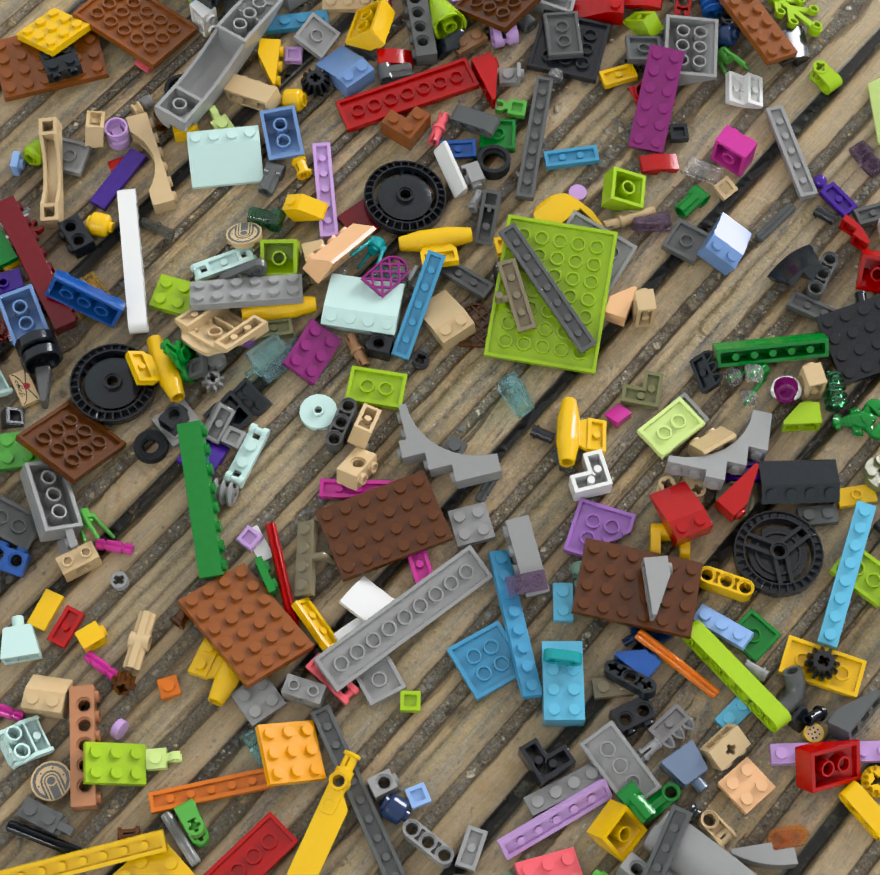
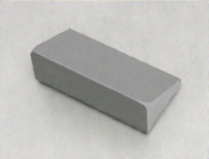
[204,402,236,445]

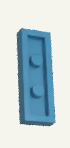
[543,145,600,170]

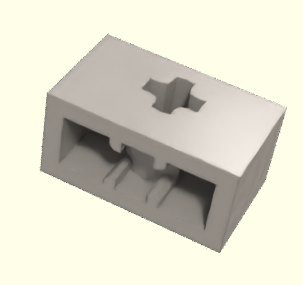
[281,673,328,710]

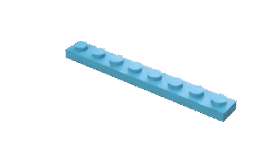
[816,500,876,650]

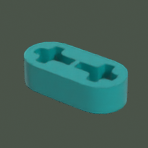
[543,648,582,666]

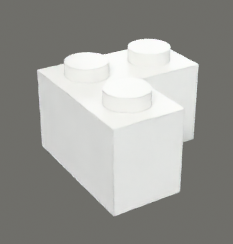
[568,449,613,502]

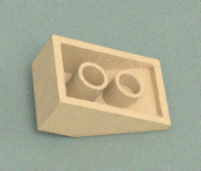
[423,289,476,352]

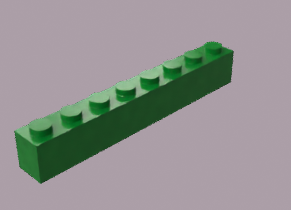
[177,420,228,580]

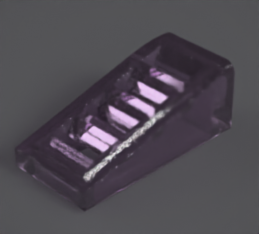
[631,212,672,232]

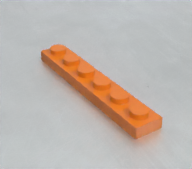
[148,768,275,815]

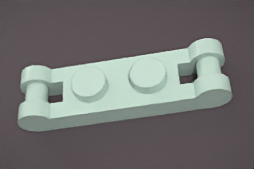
[190,247,257,281]
[223,423,270,489]

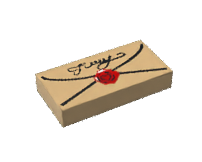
[9,369,40,409]

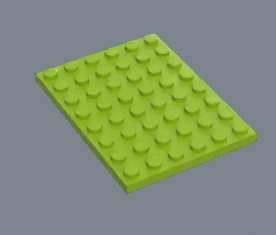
[484,214,618,375]

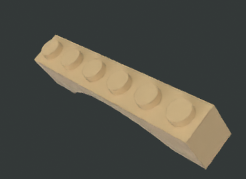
[126,112,178,215]
[39,117,64,228]

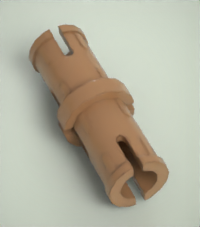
[344,333,371,368]

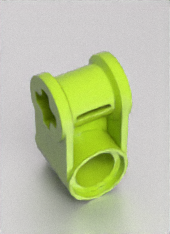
[809,60,843,95]

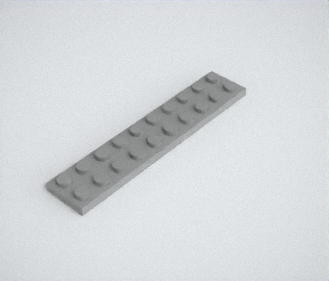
[312,545,493,692]

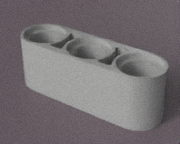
[402,819,454,868]

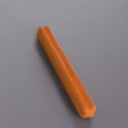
[635,629,720,699]

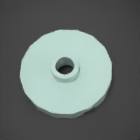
[299,394,337,431]

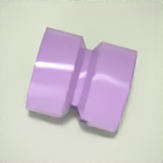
[490,25,519,49]
[104,117,131,151]

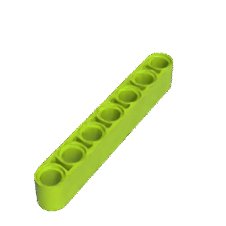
[682,620,792,733]

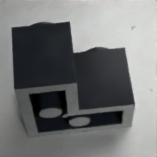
[518,738,576,788]

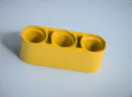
[699,566,754,602]
[838,781,880,841]

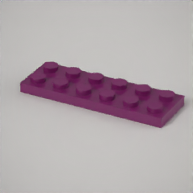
[628,44,685,154]

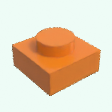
[157,674,182,701]

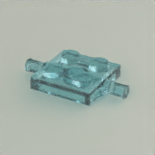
[244,333,297,385]

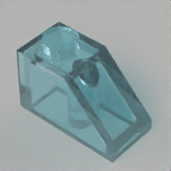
[498,371,535,418]

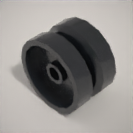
[15,329,63,374]

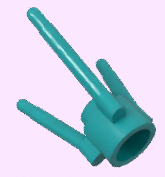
[350,236,387,270]

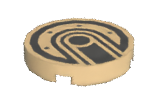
[226,222,263,249]
[30,761,70,803]

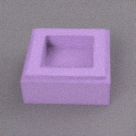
[284,46,303,65]
[236,525,264,553]

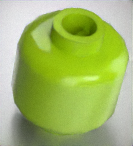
[23,139,43,166]

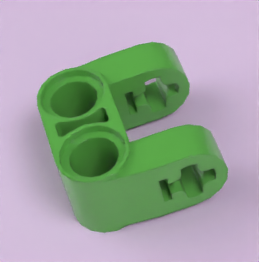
[174,798,210,848]

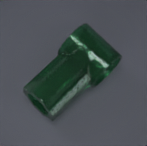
[247,206,286,232]

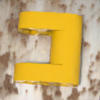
[649,523,690,560]

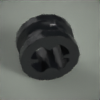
[412,351,429,370]
[688,803,703,824]

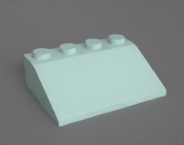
[187,125,264,189]
[320,273,405,339]

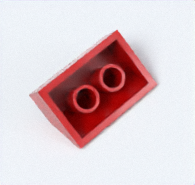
[855,248,880,293]

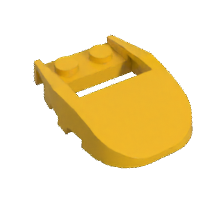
[532,193,604,227]

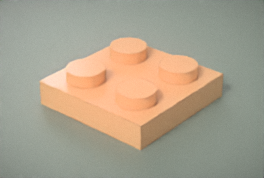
[717,757,776,816]

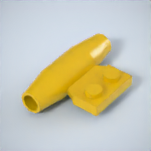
[398,227,473,267]
[241,296,317,320]
[125,335,185,403]
[556,397,607,467]
[188,637,240,706]

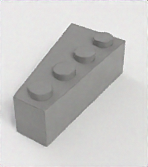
[502,515,550,599]

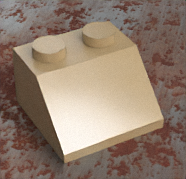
[687,426,737,457]
[21,674,74,720]

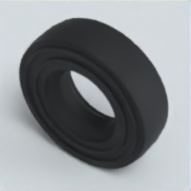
[133,429,169,464]

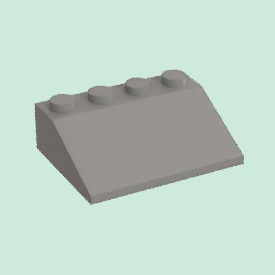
[663,14,719,86]

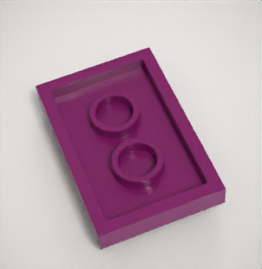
[281,319,342,386]

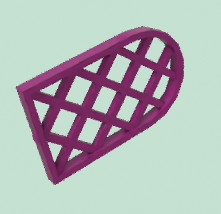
[361,256,409,298]

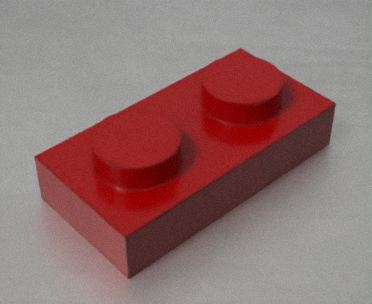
[47,605,86,650]

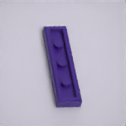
[89,148,147,211]

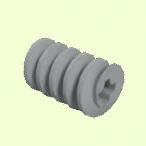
[214,478,239,507]

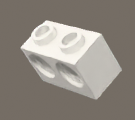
[189,0,218,38]

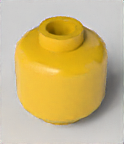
[280,88,307,112]
[86,212,115,238]

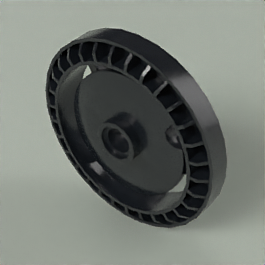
[363,160,446,236]
[69,343,157,425]
[733,510,824,598]

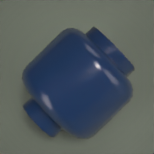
[718,24,740,48]
[378,793,411,825]

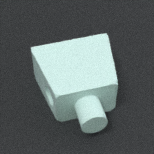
[0,615,43,665]

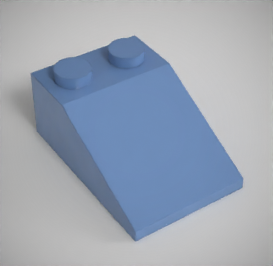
[315,46,375,98]
[259,105,305,161]
[696,212,752,276]
[0,284,49,347]

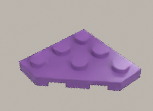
[563,498,636,558]

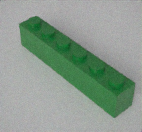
[712,332,829,368]

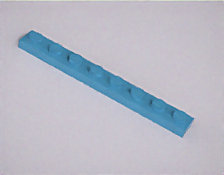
[488,550,543,700]

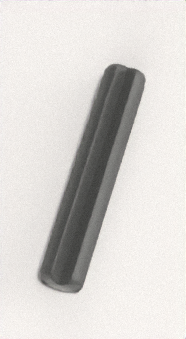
[755,203,796,243]

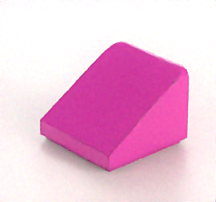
[604,404,632,428]

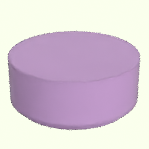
[568,184,587,202]
[110,718,129,740]

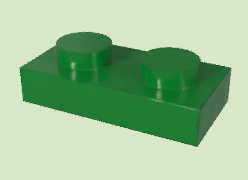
[254,556,279,598]

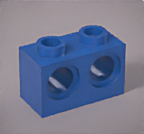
[0,540,32,578]

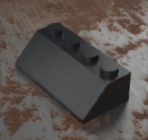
[758,459,840,504]

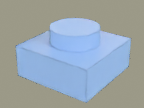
[10,151,25,176]
[405,782,432,810]

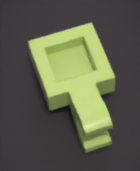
[209,105,234,129]
[146,747,182,771]

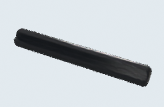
[6,820,83,854]

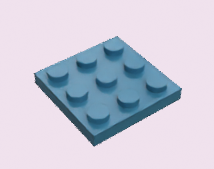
[446,621,517,701]

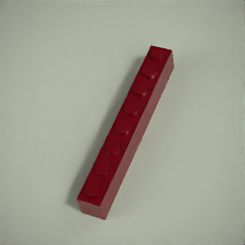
[0,196,79,336]

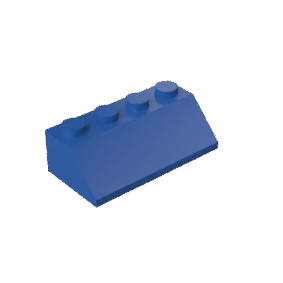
[45,269,126,328]

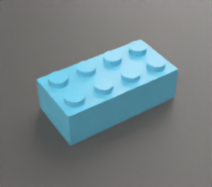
[541,641,585,727]

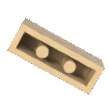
[224,74,282,111]

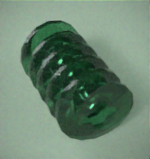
[823,370,849,412]

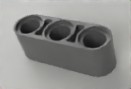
[448,105,501,138]
[805,251,838,301]
[325,397,357,453]

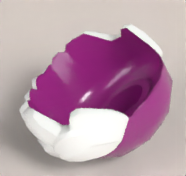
[770,375,802,404]

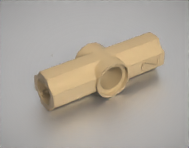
[123,610,157,673]

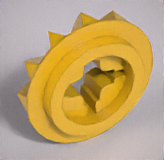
[861,765,880,798]

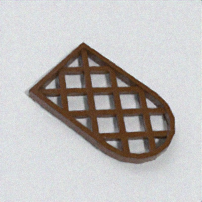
[459,303,490,348]

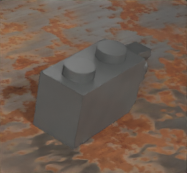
[16,796,76,838]

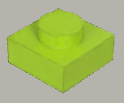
[400,691,421,713]

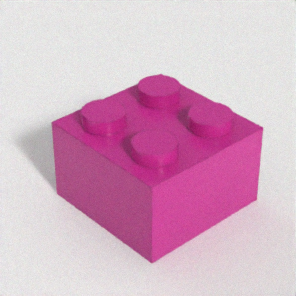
[711,125,757,177]

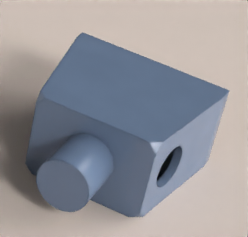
[659,740,708,793]

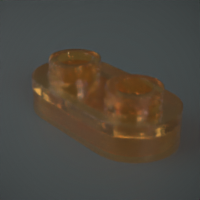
[766,824,809,850]

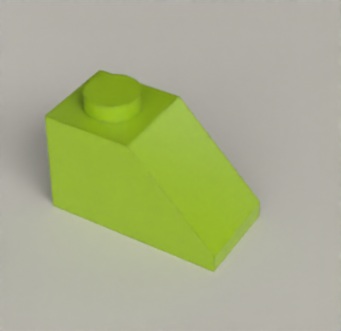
[623,11,664,36]
[781,400,822,432]

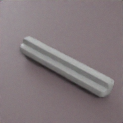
[161,811,201,867]

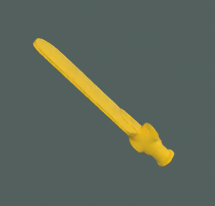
[286,750,361,875]

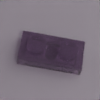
[505,569,548,597]

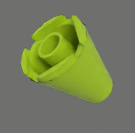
[428,0,467,39]

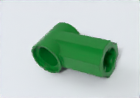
[674,184,711,219]
[616,780,657,825]
[647,782,681,820]

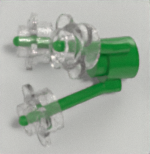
[725,363,770,409]

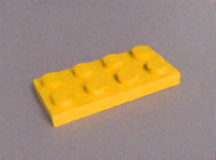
[777,635,867,700]

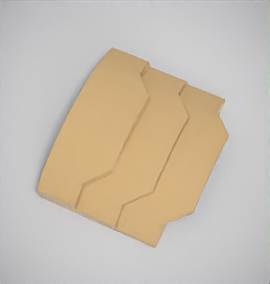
[174,309,269,356]

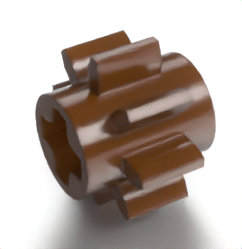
[111,670,136,696]

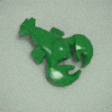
[160,338,197,383]
[832,399,880,440]

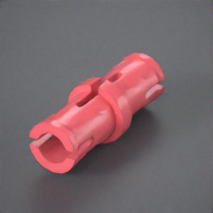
[428,111,450,146]

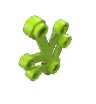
[768,0,823,37]

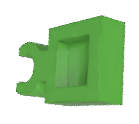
[495,99,527,120]

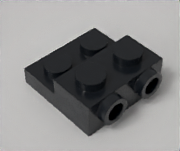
[38,43,83,84]

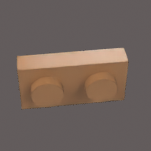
[453,26,488,58]

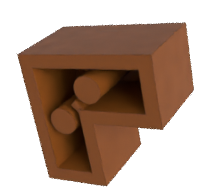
[381,106,431,151]

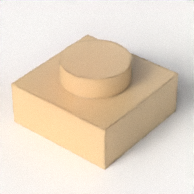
[712,176,738,201]

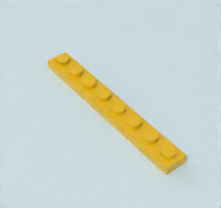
[0,829,168,875]

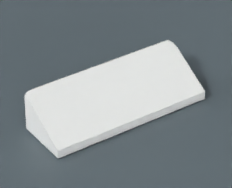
[434,140,468,198]

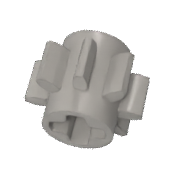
[201,369,225,394]

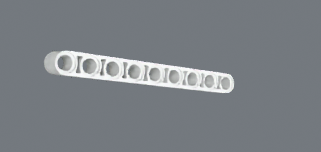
[117,188,149,335]

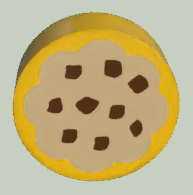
[802,723,824,743]

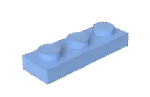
[693,603,754,651]

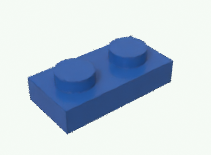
[439,139,477,159]

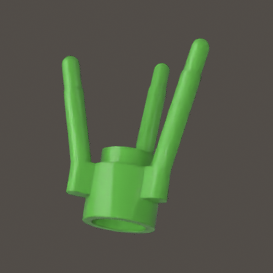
[717,46,750,75]
[79,508,116,544]

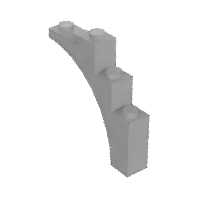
[396,403,503,489]
[664,410,772,491]

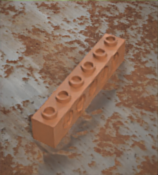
[69,684,102,812]

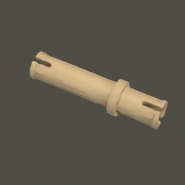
[602,205,656,230]

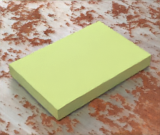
[637,397,706,460]

